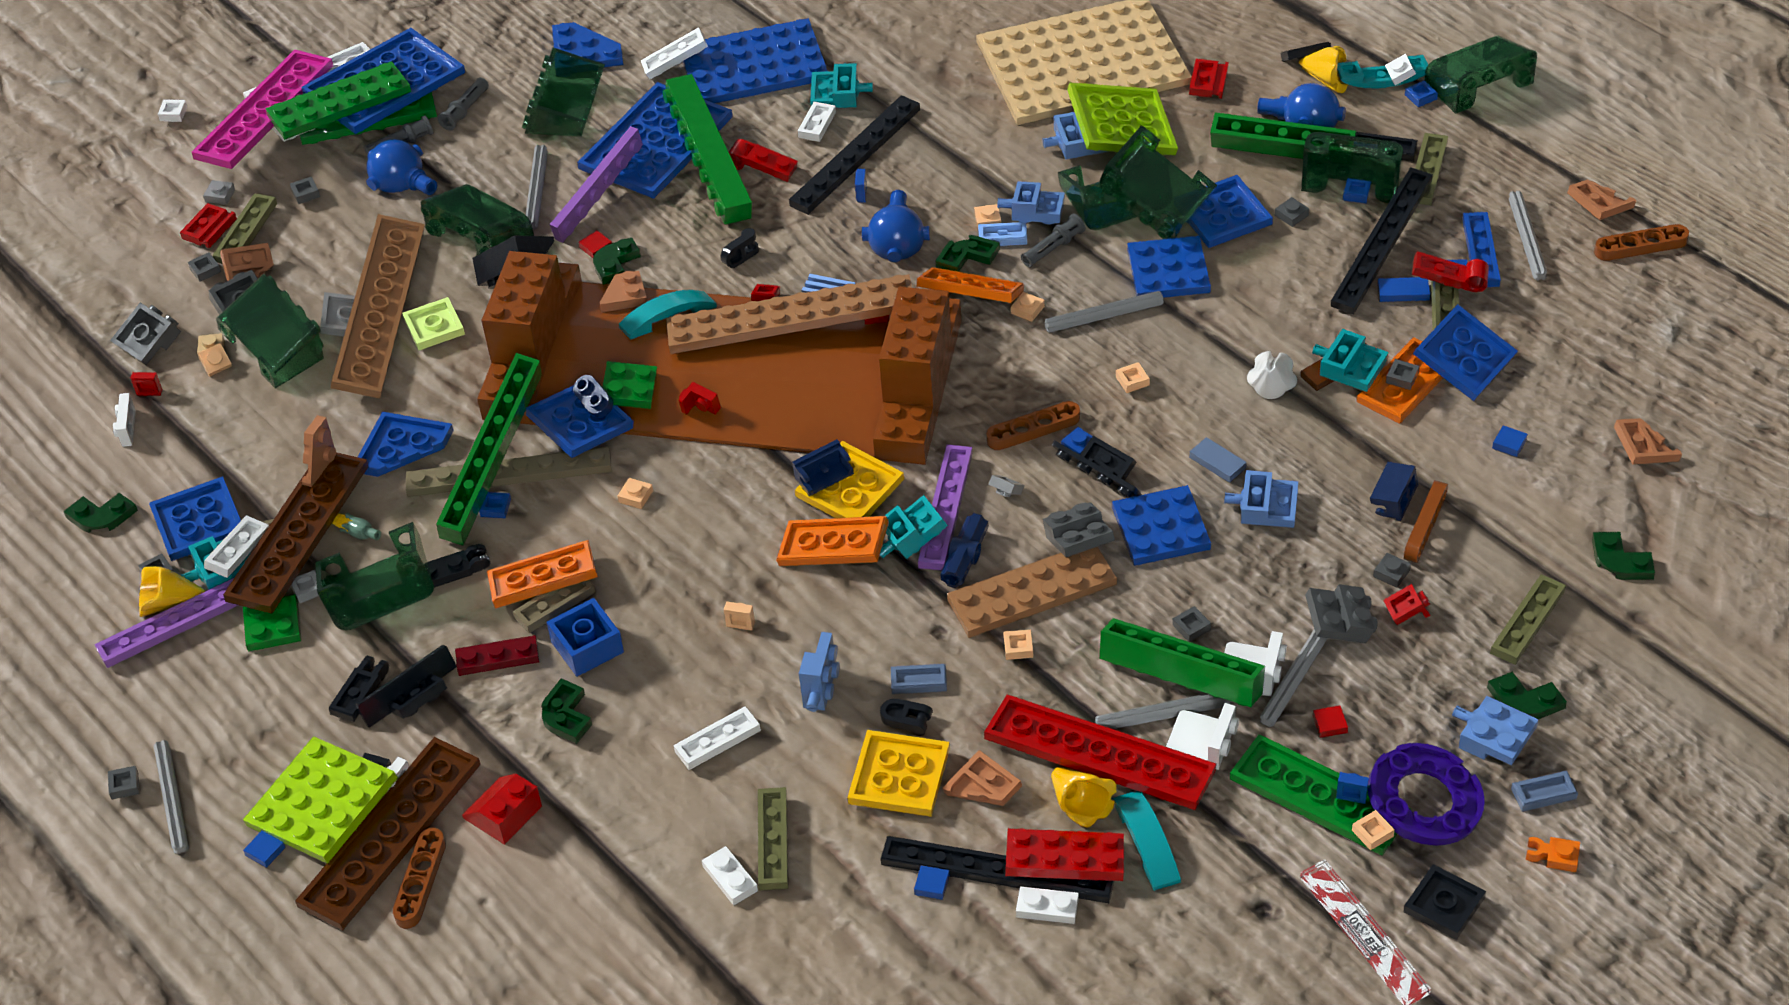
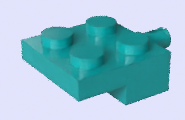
[810,63,873,108]
[1312,329,1389,392]
[880,495,948,559]
[181,536,251,590]

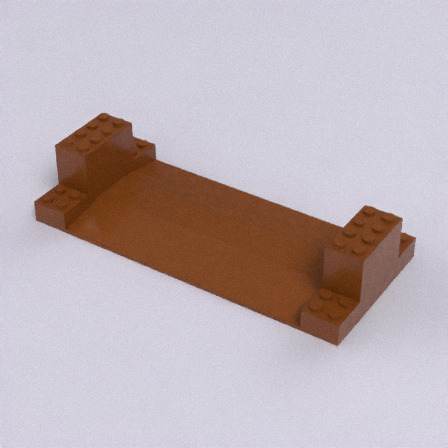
[477,251,962,465]

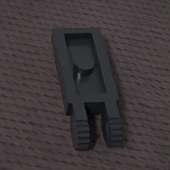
[413,544,491,591]
[329,655,390,722]

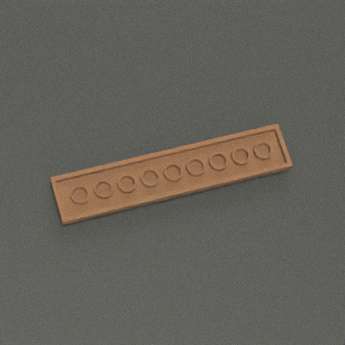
[331,214,425,398]
[666,274,912,354]

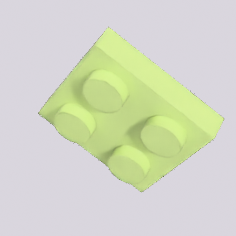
[402,297,465,350]

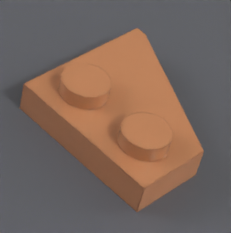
[1567,179,1636,220]
[220,243,274,281]
[600,271,647,312]
[302,415,336,487]
[1614,418,1682,465]
[943,750,1022,806]

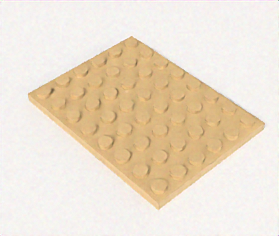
[976,0,1192,125]

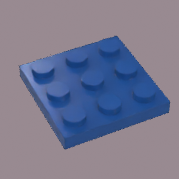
[1174,175,1273,248]
[1127,236,1211,298]
[1413,304,1518,401]
[526,385,634,458]
[149,476,241,561]
[1112,485,1211,566]

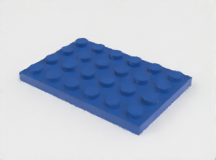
[683,18,828,103]
[301,28,466,134]
[577,82,733,199]

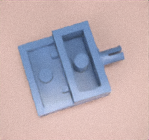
[1042,112,1109,160]
[997,181,1065,225]
[1224,470,1299,528]
[799,632,840,712]
[1452,696,1539,766]

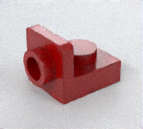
[678,381,721,415]
[1383,584,1431,625]

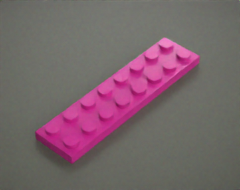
[192,49,333,169]

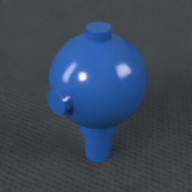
[1257,83,1346,128]
[366,139,438,196]
[862,190,930,262]

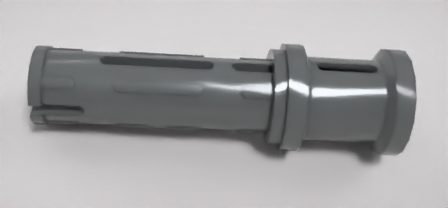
[438,77,489,131]
[364,115,434,156]
[1021,214,1086,268]

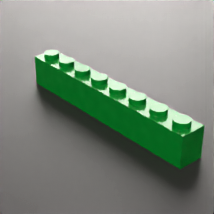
[663,74,752,225]
[436,353,542,546]

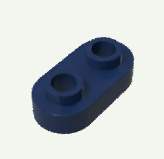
[573,375,613,417]

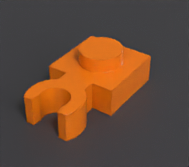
[1526,837,1580,872]

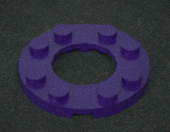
[1368,743,1485,846]

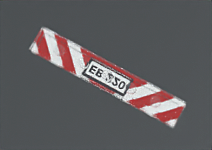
[1300,859,1431,1005]

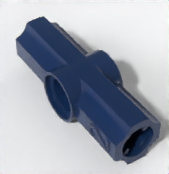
[940,513,989,588]

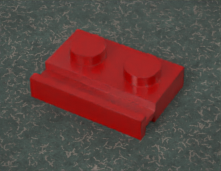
[1189,59,1229,99]
[180,203,237,248]

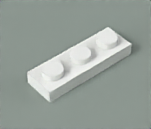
[641,27,708,79]
[204,515,269,578]
[674,706,761,770]

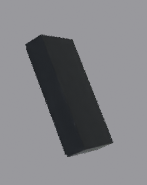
[1281,42,1331,61]

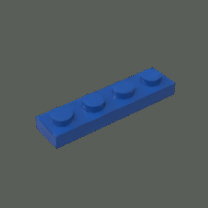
[1462,212,1501,287]

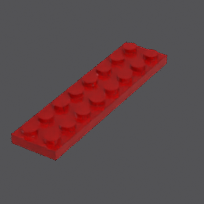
[984,694,1217,810]

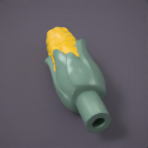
[332,512,381,540]

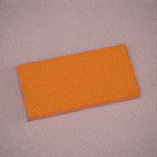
[916,267,1024,303]
[1357,337,1443,424]
[776,516,889,566]
[487,540,598,609]

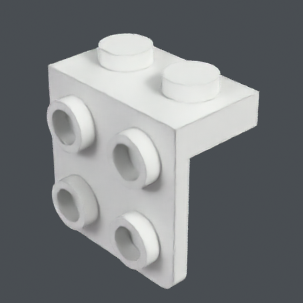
[1224,631,1287,696]
[1166,703,1239,770]

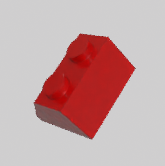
[462,774,542,845]

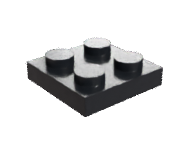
[1403,864,1486,940]

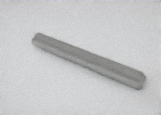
[525,145,548,230]
[1509,191,1547,281]
[1045,291,1163,333]
[1260,629,1328,727]
[1095,694,1232,729]
[154,740,189,854]

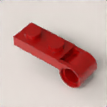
[729,139,798,182]
[1412,251,1489,293]

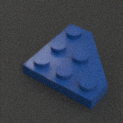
[552,22,623,74]
[358,412,454,477]

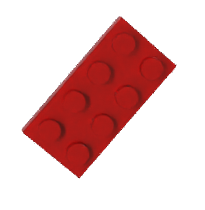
[1005,828,1124,881]

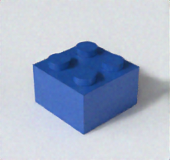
[546,598,624,677]

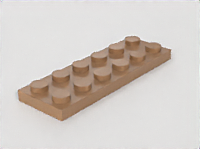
[947,547,1117,638]

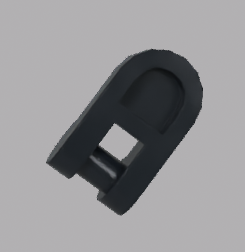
[720,228,759,268]
[880,699,933,736]

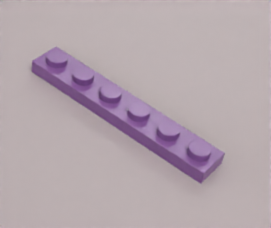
[550,126,643,243]
[918,444,973,571]
[94,578,238,668]

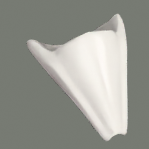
[1247,351,1297,399]

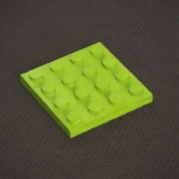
[1067,82,1178,156]
[243,736,398,864]

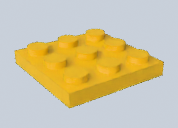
[795,441,904,518]
[847,730,950,817]

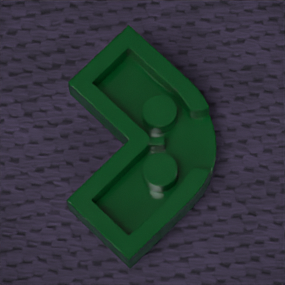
[935,235,1000,272]
[593,237,641,285]
[63,493,138,533]
[1592,532,1655,580]
[1487,671,1567,719]
[541,678,592,744]

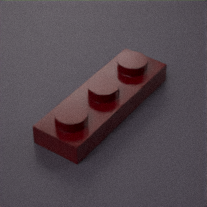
[455,635,540,676]

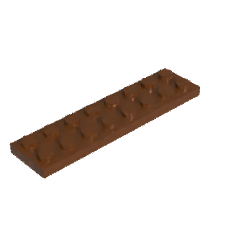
[223,452,368,614]
[295,737,481,931]

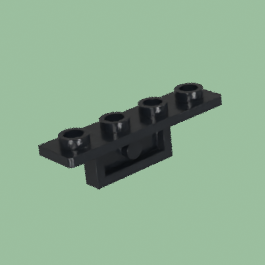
[1052,436,1142,498]
[356,645,457,728]

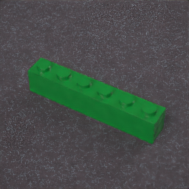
[1210,112,1356,166]
[1099,618,1265,707]

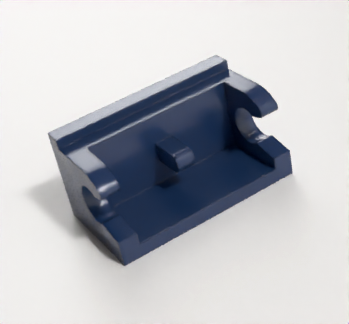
[792,439,854,496]
[1370,462,1419,521]

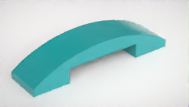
[1337,55,1431,88]
[619,290,717,340]
[1112,791,1181,891]

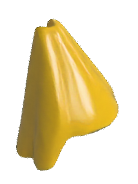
[1299,46,1348,93]
[139,566,205,617]
[1051,767,1117,828]

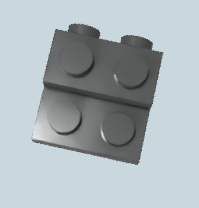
[209,270,276,332]
[110,302,181,365]
[1043,502,1115,557]
[1305,584,1378,643]

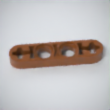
[1594,224,1689,261]
[986,401,1080,450]
[1403,480,1448,563]
[393,828,446,929]

